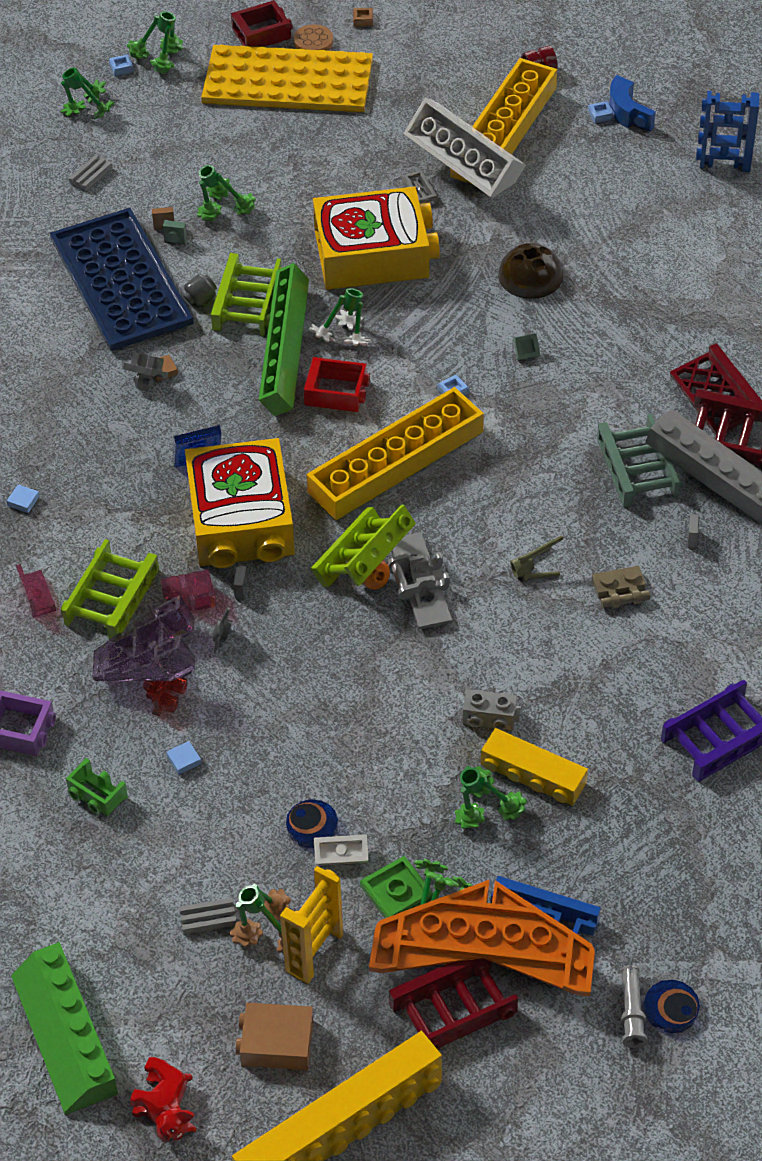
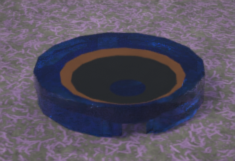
[286,799,338,848]
[644,979,700,1033]

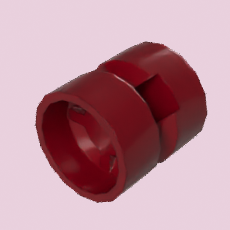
[521,45,558,69]

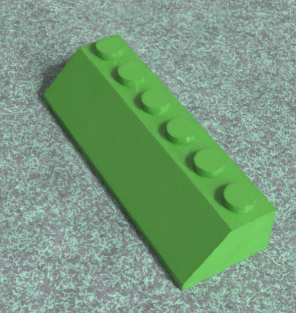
[11,942,118,1115]

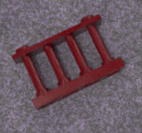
[694,388,762,467]
[388,958,518,1050]

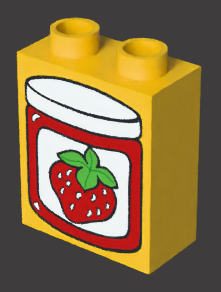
[313,186,440,290]
[185,438,295,568]

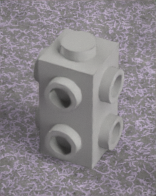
[463,689,521,731]

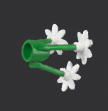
[309,288,371,346]

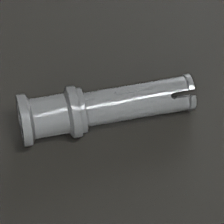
[621,965,648,1048]

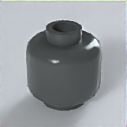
[183,274,217,307]

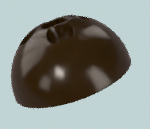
[498,243,563,299]

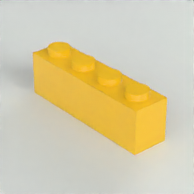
[481,728,588,806]

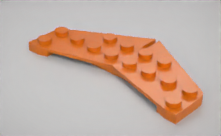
[369,880,595,996]

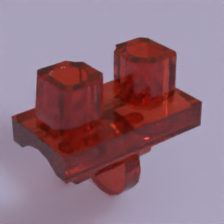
[143,665,188,716]

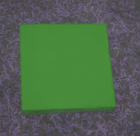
[360,856,434,918]

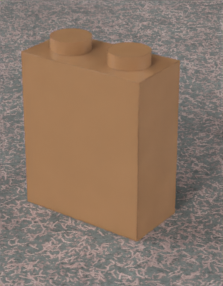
[236,1003,314,1070]

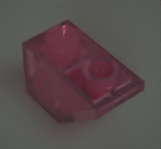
[160,569,216,612]

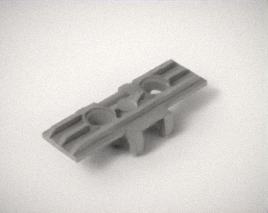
[388,532,452,629]

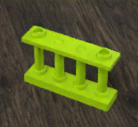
[211,253,282,336]
[310,505,416,587]
[61,539,159,642]

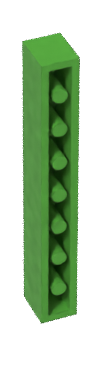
[259,263,309,416]

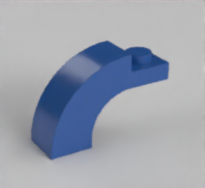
[609,75,656,132]

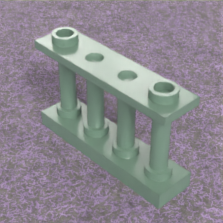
[597,414,682,508]

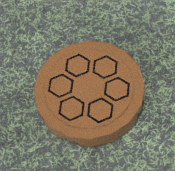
[293,24,334,51]

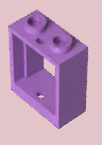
[0,690,56,756]

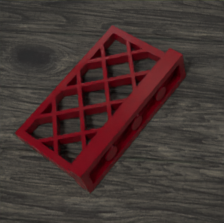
[670,343,762,435]

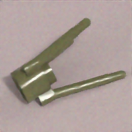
[510,536,564,581]

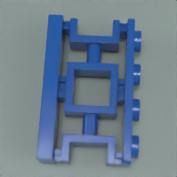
[696,91,759,172]
[490,876,601,936]

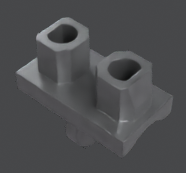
[123,352,168,391]

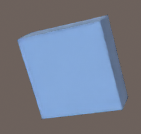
[109,54,134,77]
[588,101,614,124]
[437,375,469,396]
[7,485,40,513]
[166,741,201,775]

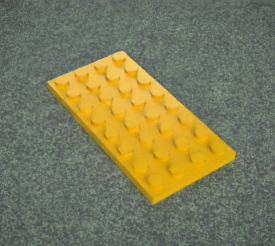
[201,45,373,113]

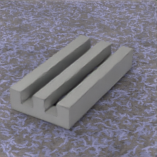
[69,155,113,191]
[402,170,438,204]
[179,898,237,934]

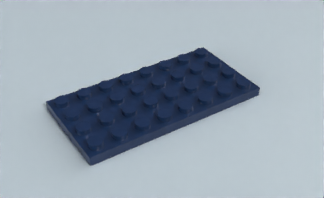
[50,207,194,351]

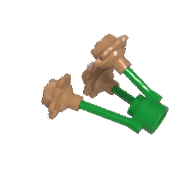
[230,884,291,955]

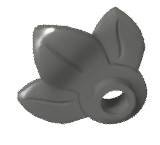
[212,606,233,654]

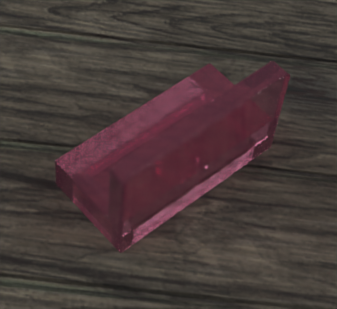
[16,564,56,618]

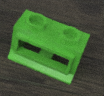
[66,758,128,817]

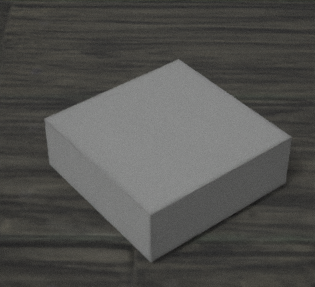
[687,514,700,548]

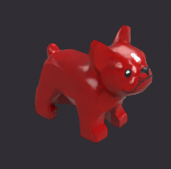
[130,1057,197,1143]

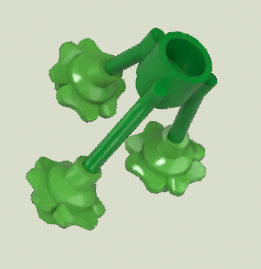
[127,11,183,73]
[197,165,256,221]
[455,766,527,829]

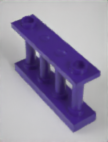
[661,679,762,782]

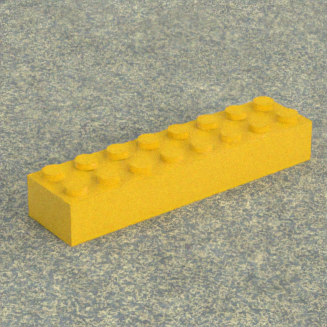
[450,58,557,184]
[306,387,484,521]
[232,1030,442,1161]

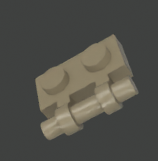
[592,566,650,609]

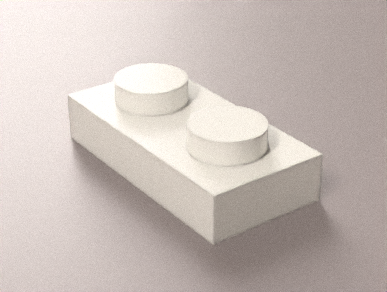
[314,835,368,866]

